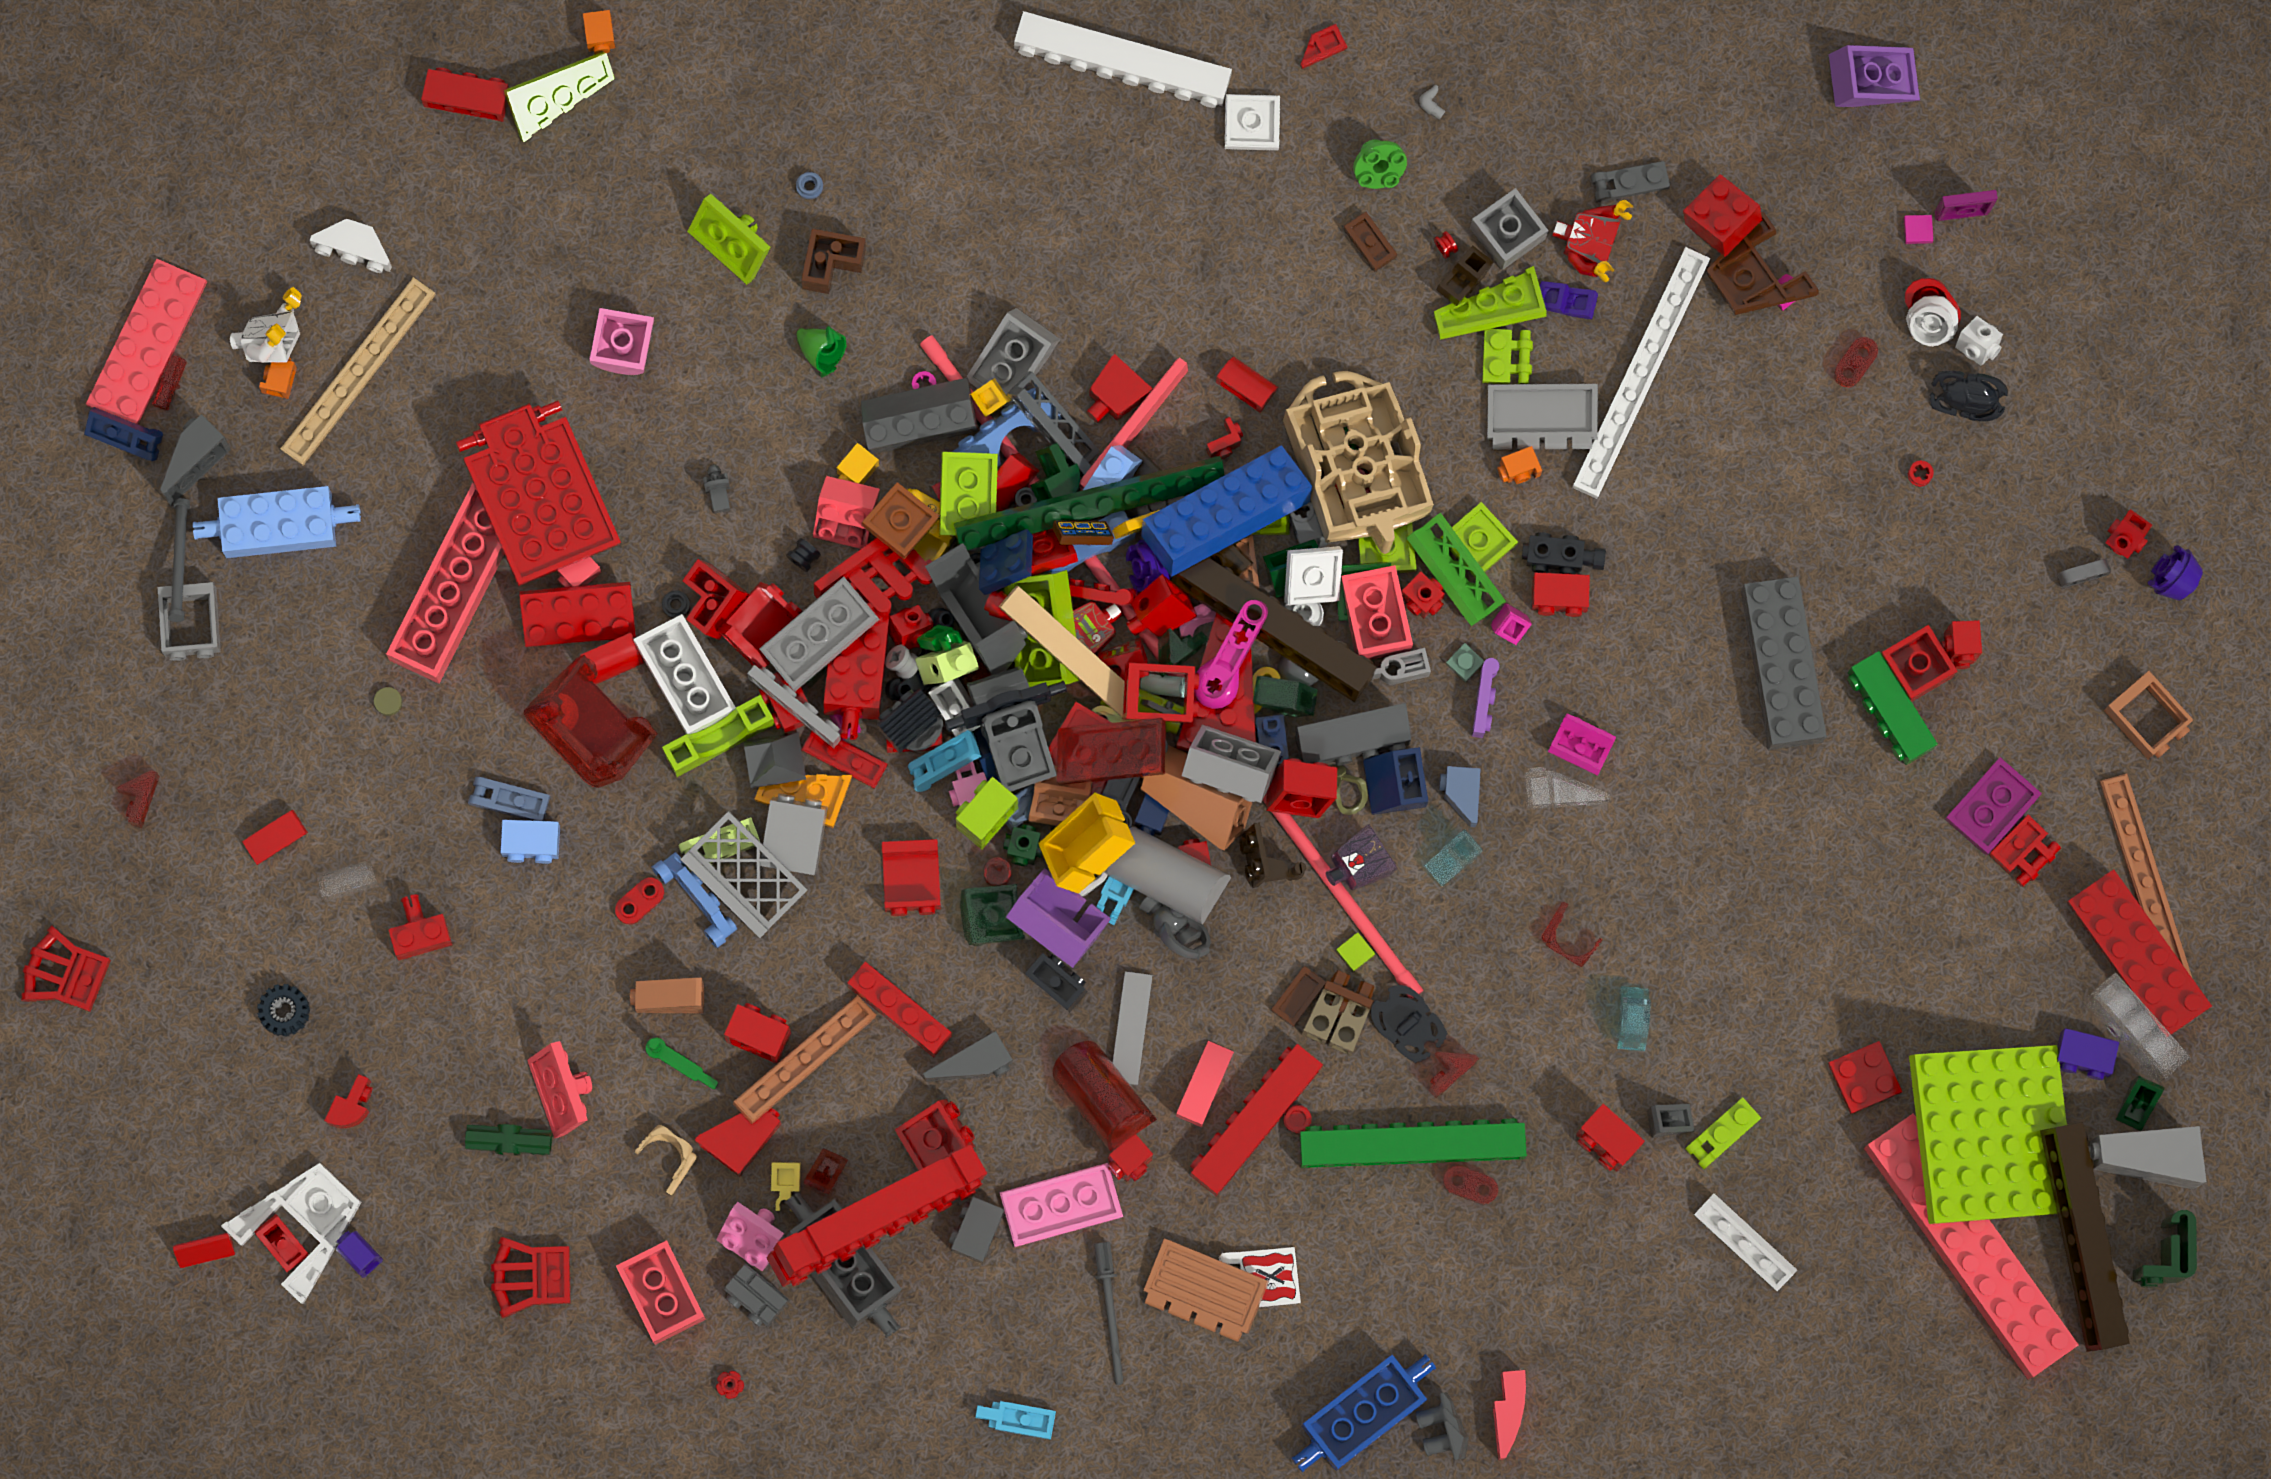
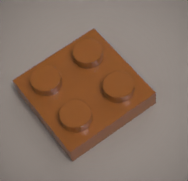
[862,482,940,559]

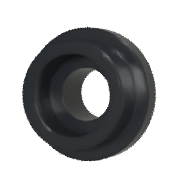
[662,590,690,618]

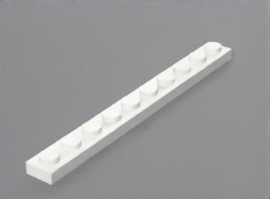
[1572,247,1710,499]

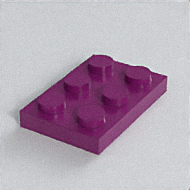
[1945,757,2042,856]

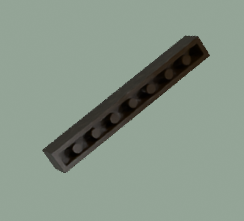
[1171,557,1377,703]
[2040,1122,2130,1352]

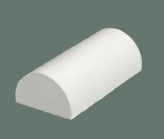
[633,614,736,734]

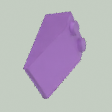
[1829,45,1920,107]

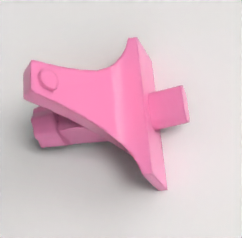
[1179,604,1216,639]

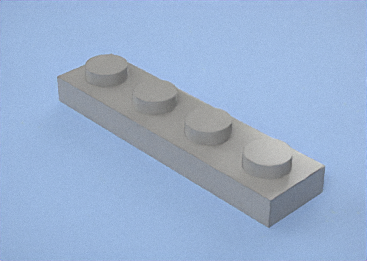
[747,665,841,748]

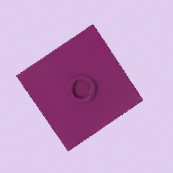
[1934,190,1998,221]

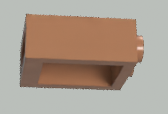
[2104,671,2193,760]

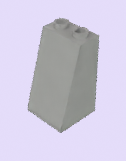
[2088,1126,2207,1189]

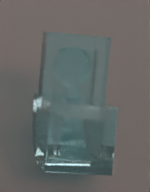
[1617,986,1651,1051]

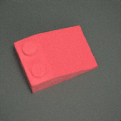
[1341,565,1413,660]

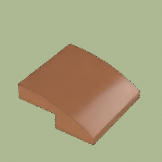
[1029,765,1094,826]

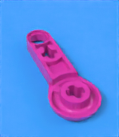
[1194,600,1268,709]

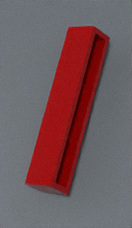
[1190,1044,1323,1197]

